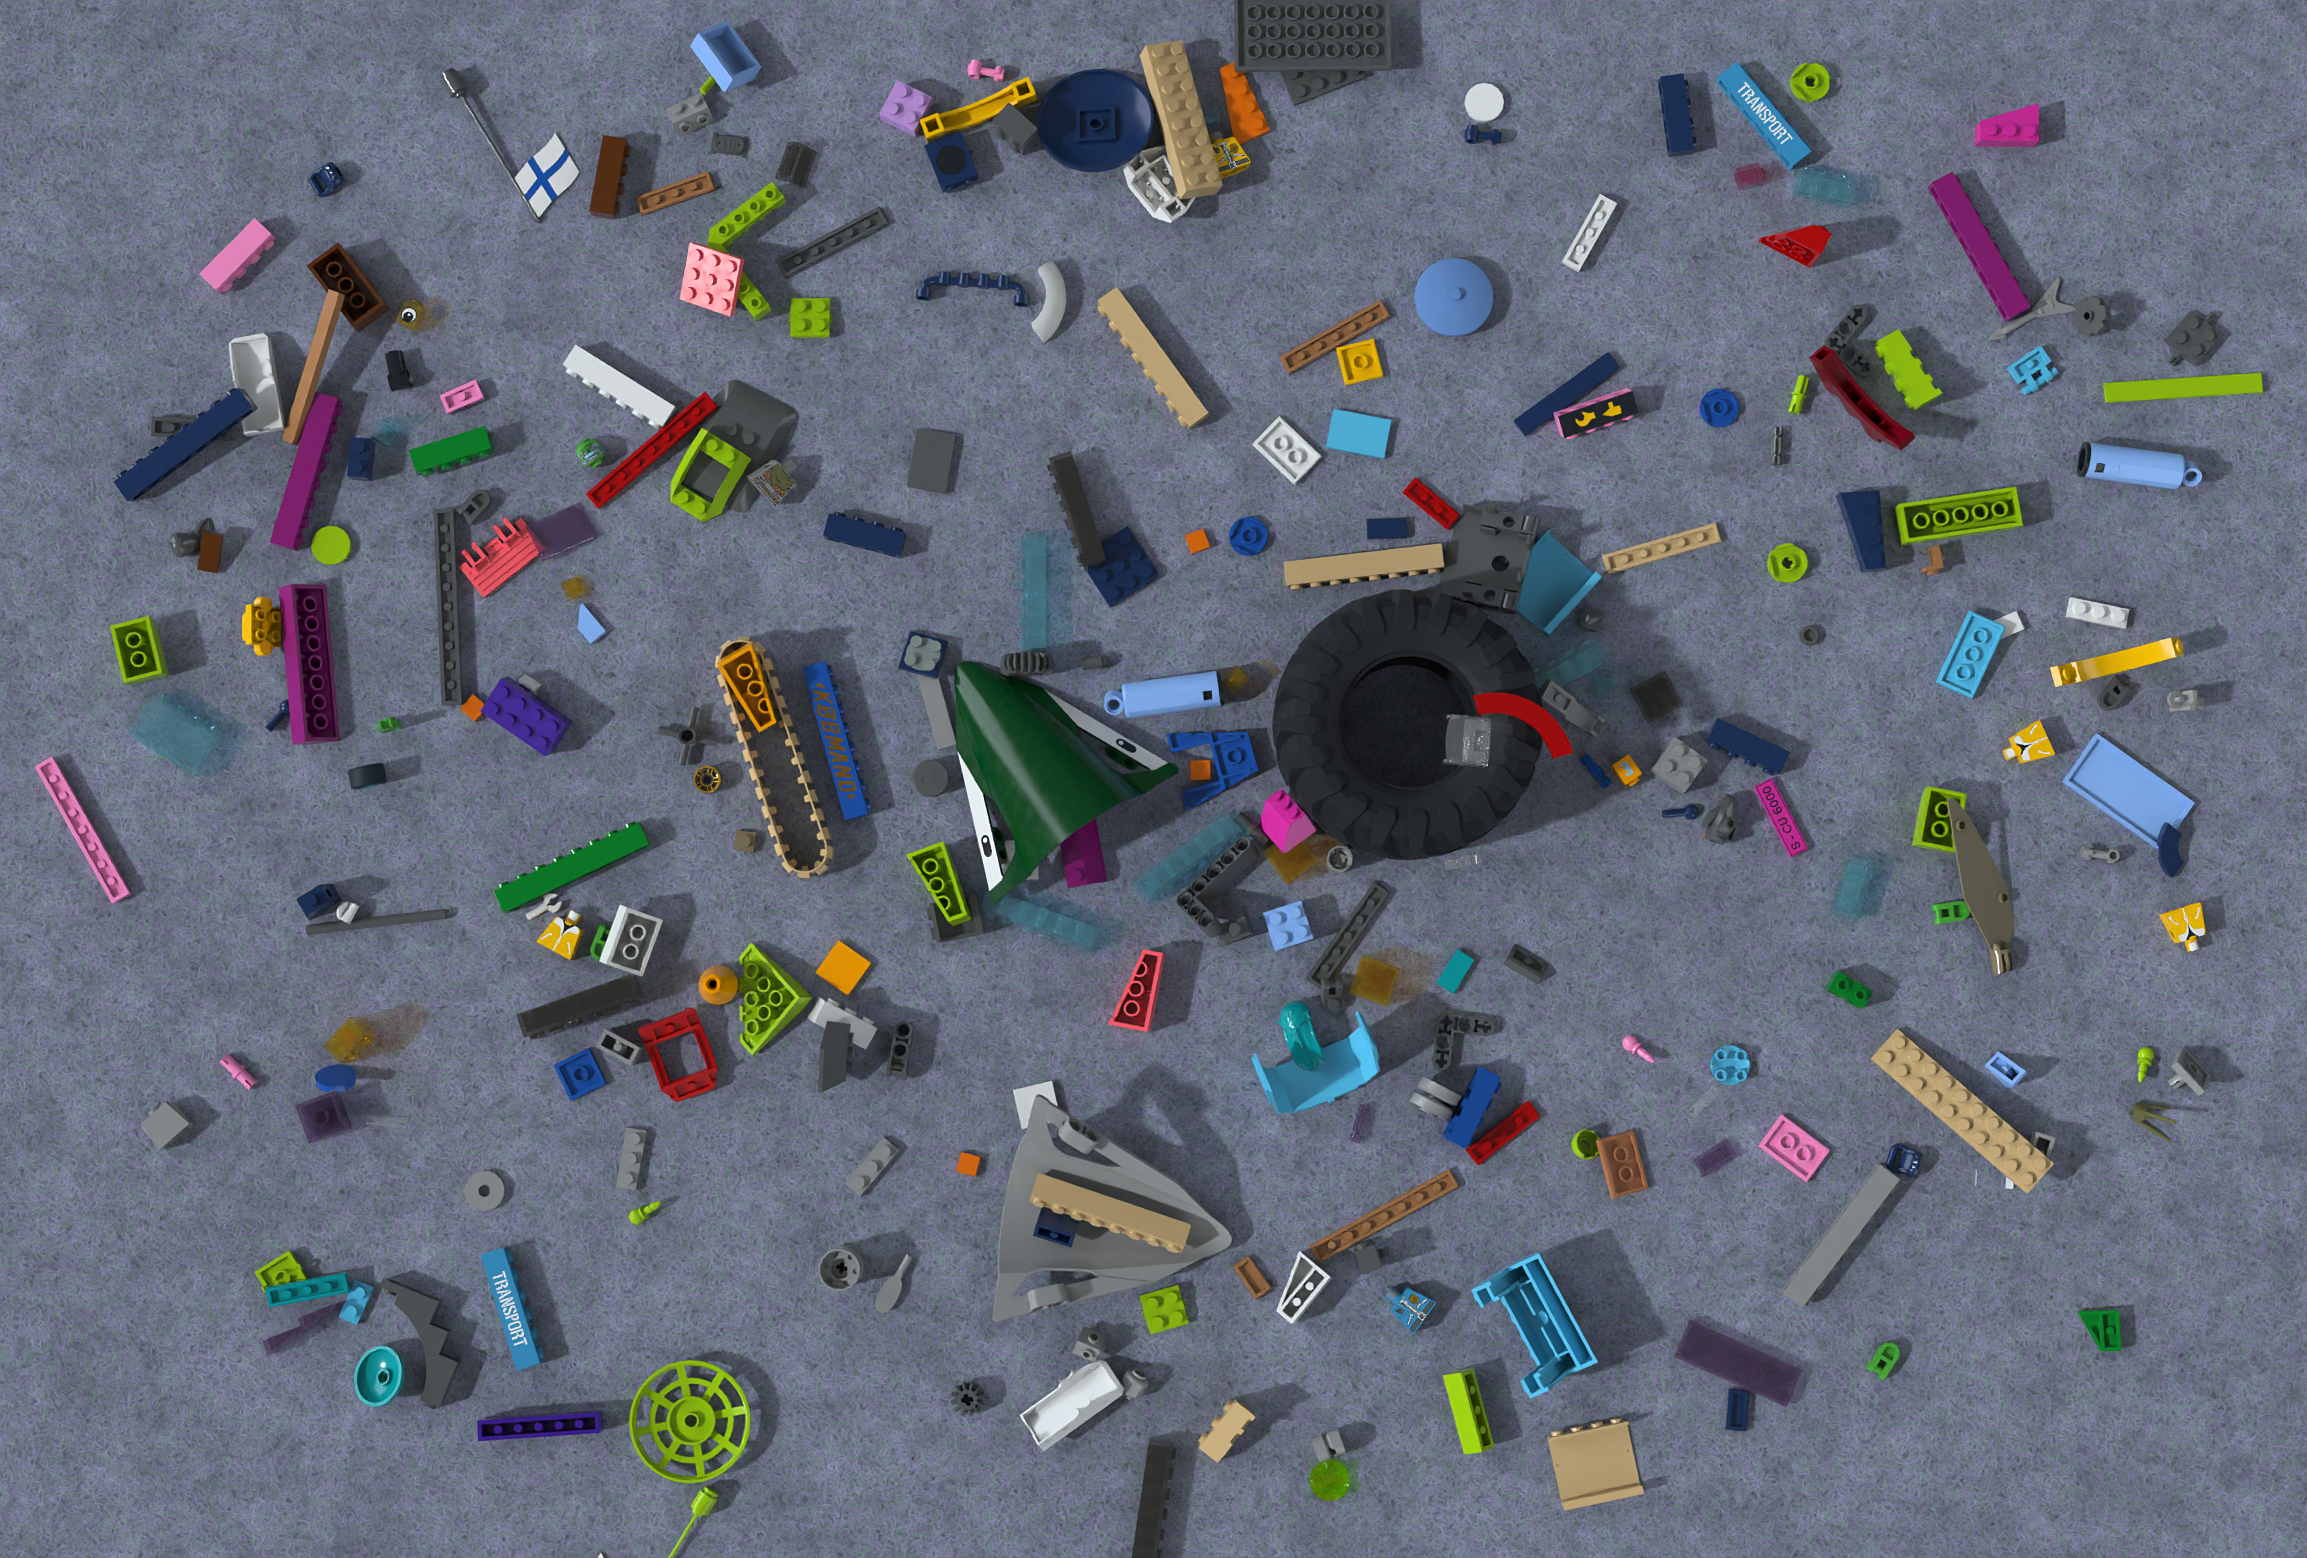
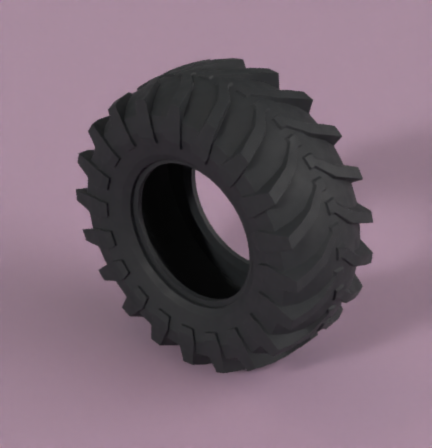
[1272,589,1543,860]

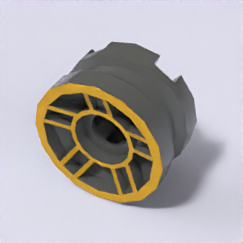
[693,766,722,794]

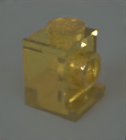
[1221,665,1250,695]

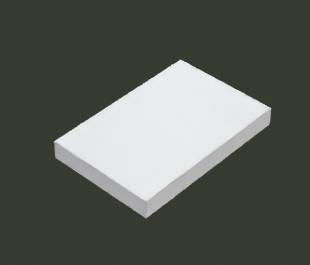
[1252,416,1322,485]

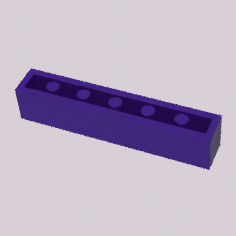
[477,1410,604,1441]

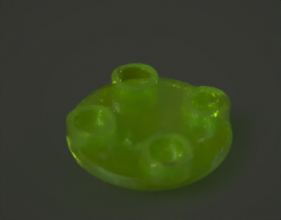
[1309,1460,1350,1501]

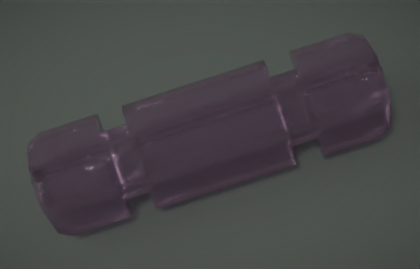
[1350,1104,1370,1143]

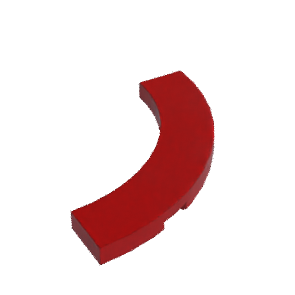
[1473,692,1573,758]

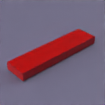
[1465,1101,1540,1166]

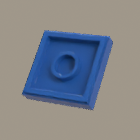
[553,1047,607,1101]

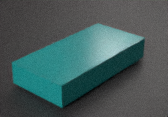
[1436,949,1474,994]

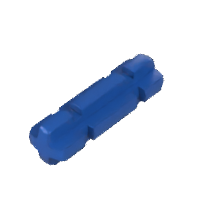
[1580,754,1612,789]

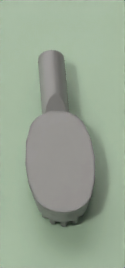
[875,1254,913,1313]

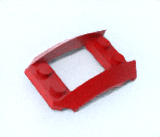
[638,1007,718,1102]

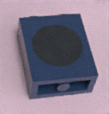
[924,131,979,193]

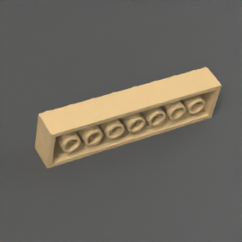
[1140,40,1223,200]

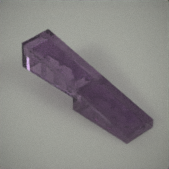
[263,1302,341,1356]

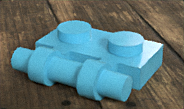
[2006,345,2058,395]

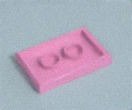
[1758,1114,1831,1182]

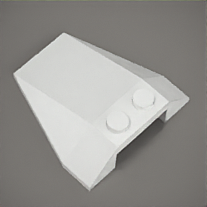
[1122,145,1196,223]

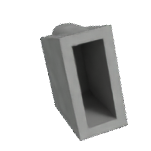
[141,1101,194,1150]

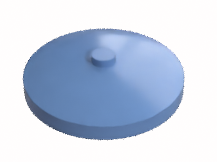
[1414,258,1493,337]

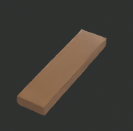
[635,171,715,216]

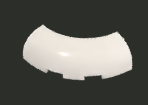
[1031,261,1066,343]

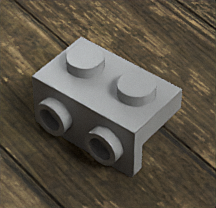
[666,93,714,136]

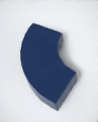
[2157,822,2184,878]

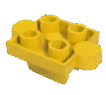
[242,597,281,657]

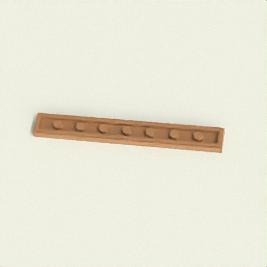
[282,289,345,445]
[1309,1169,1459,1263]

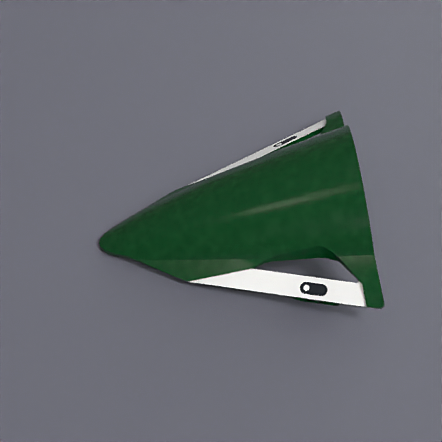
[954,661,1179,904]

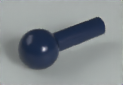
[265,699,290,732]
[1662,804,1699,820]

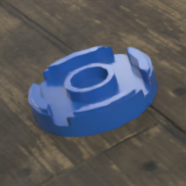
[1699,388,1739,428]
[1229,517,1268,556]
[315,1065,356,1092]

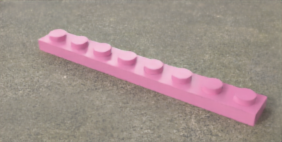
[35,757,132,904]

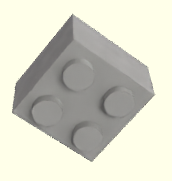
[1650,737,1708,794]

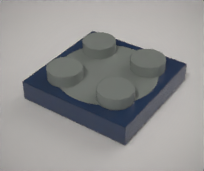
[898,631,948,679]

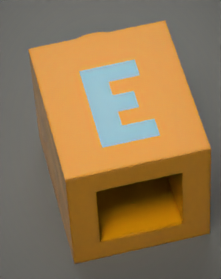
[1610,754,1642,787]

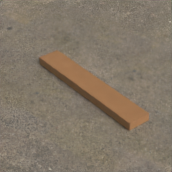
[1279,299,1390,375]

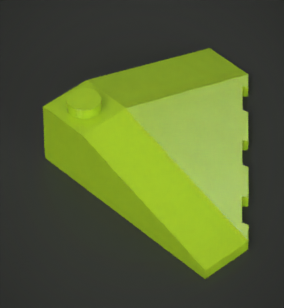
[739,942,812,1056]

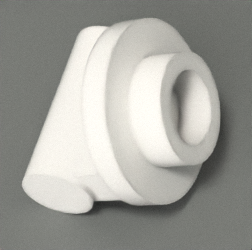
[336,901,359,924]

